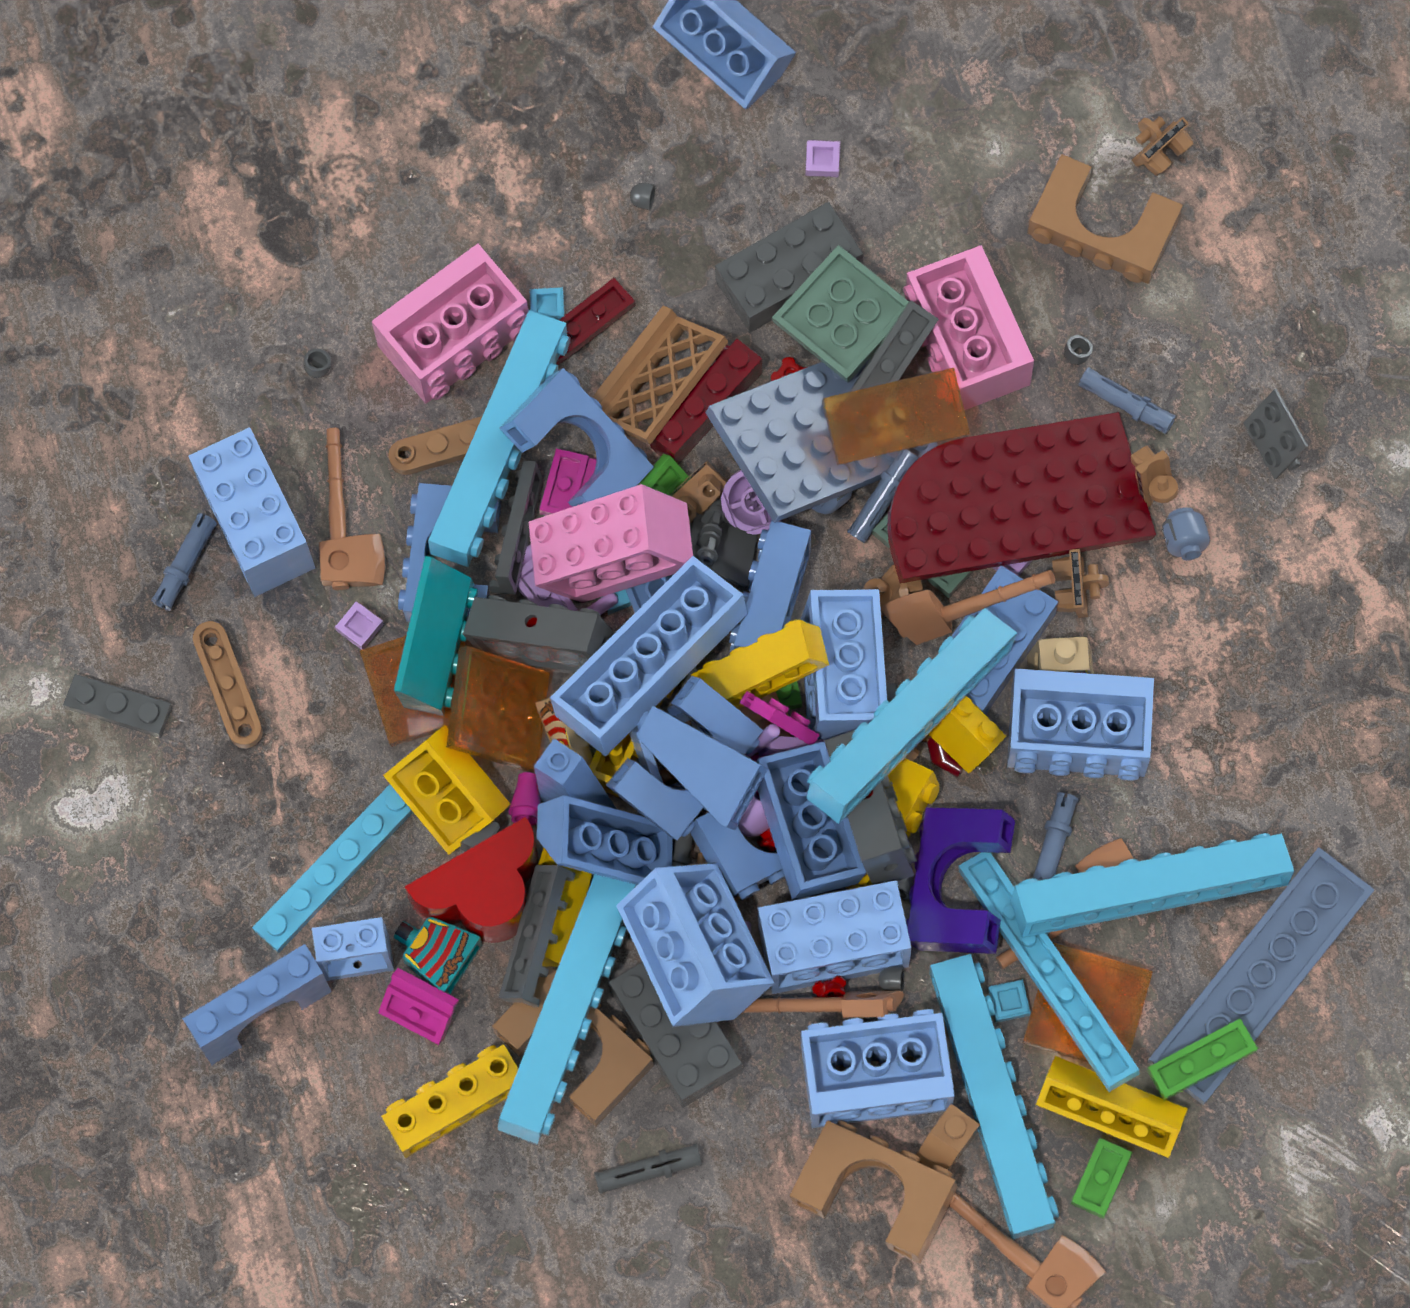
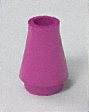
[508,772,541,826]

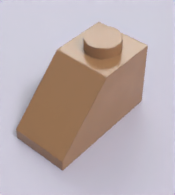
[916,1104,980,1171]

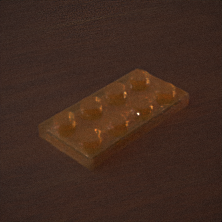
[821,368,970,466]

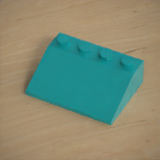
[394,556,478,716]

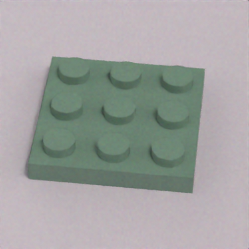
[772,245,909,383]

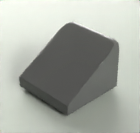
[460,821,500,851]

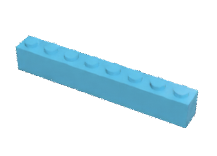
[428,310,571,567]
[806,608,1017,824]
[1011,833,1294,938]
[498,874,636,1144]
[929,954,1059,1240]

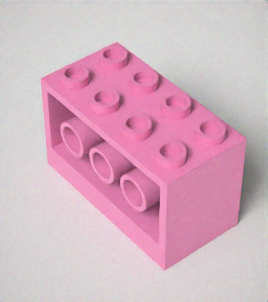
[372,244,529,404]
[903,245,1034,414]
[529,484,693,603]

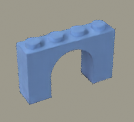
[499,368,654,507]
[398,483,502,622]
[606,676,763,840]
[690,813,785,900]
[183,944,332,1065]

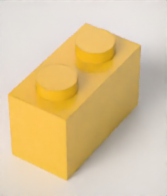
[929,696,1006,774]

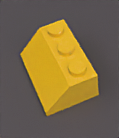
[383,725,511,855]

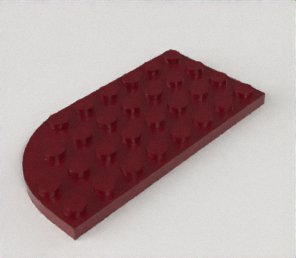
[887,412,1156,584]

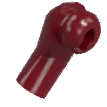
[927,737,964,778]

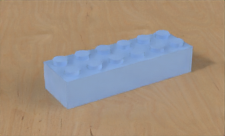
[550,556,747,757]

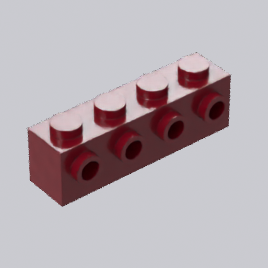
[650,339,763,465]

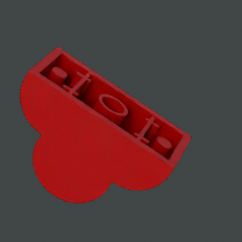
[405,817,538,943]

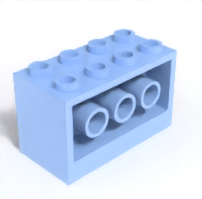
[188,427,316,597]
[800,589,887,740]
[1007,669,1154,781]
[616,863,774,1027]
[758,880,911,994]
[801,1009,954,1128]

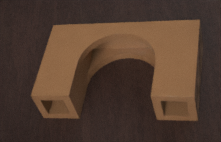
[1027,154,1183,284]
[492,966,654,1127]
[789,1120,957,1264]

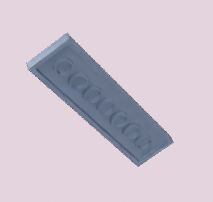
[1148,847,1374,1106]

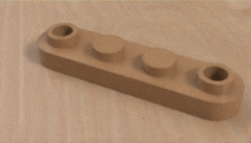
[388,416,482,475]
[193,621,263,748]

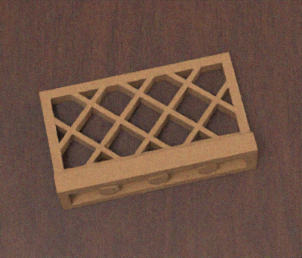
[592,306,728,445]

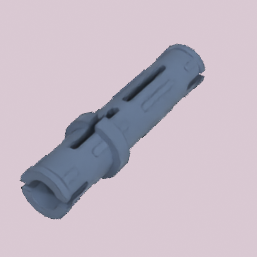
[1078,367,1176,435]
[847,446,920,543]
[151,513,217,611]
[1033,792,1078,881]

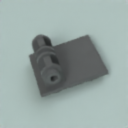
[1243,389,1308,479]
[691,506,757,588]

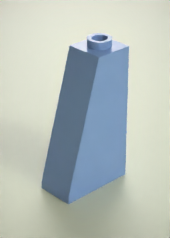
[636,706,768,830]
[534,739,617,809]

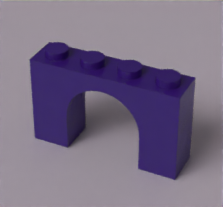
[906,807,1015,954]

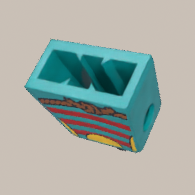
[393,917,483,995]

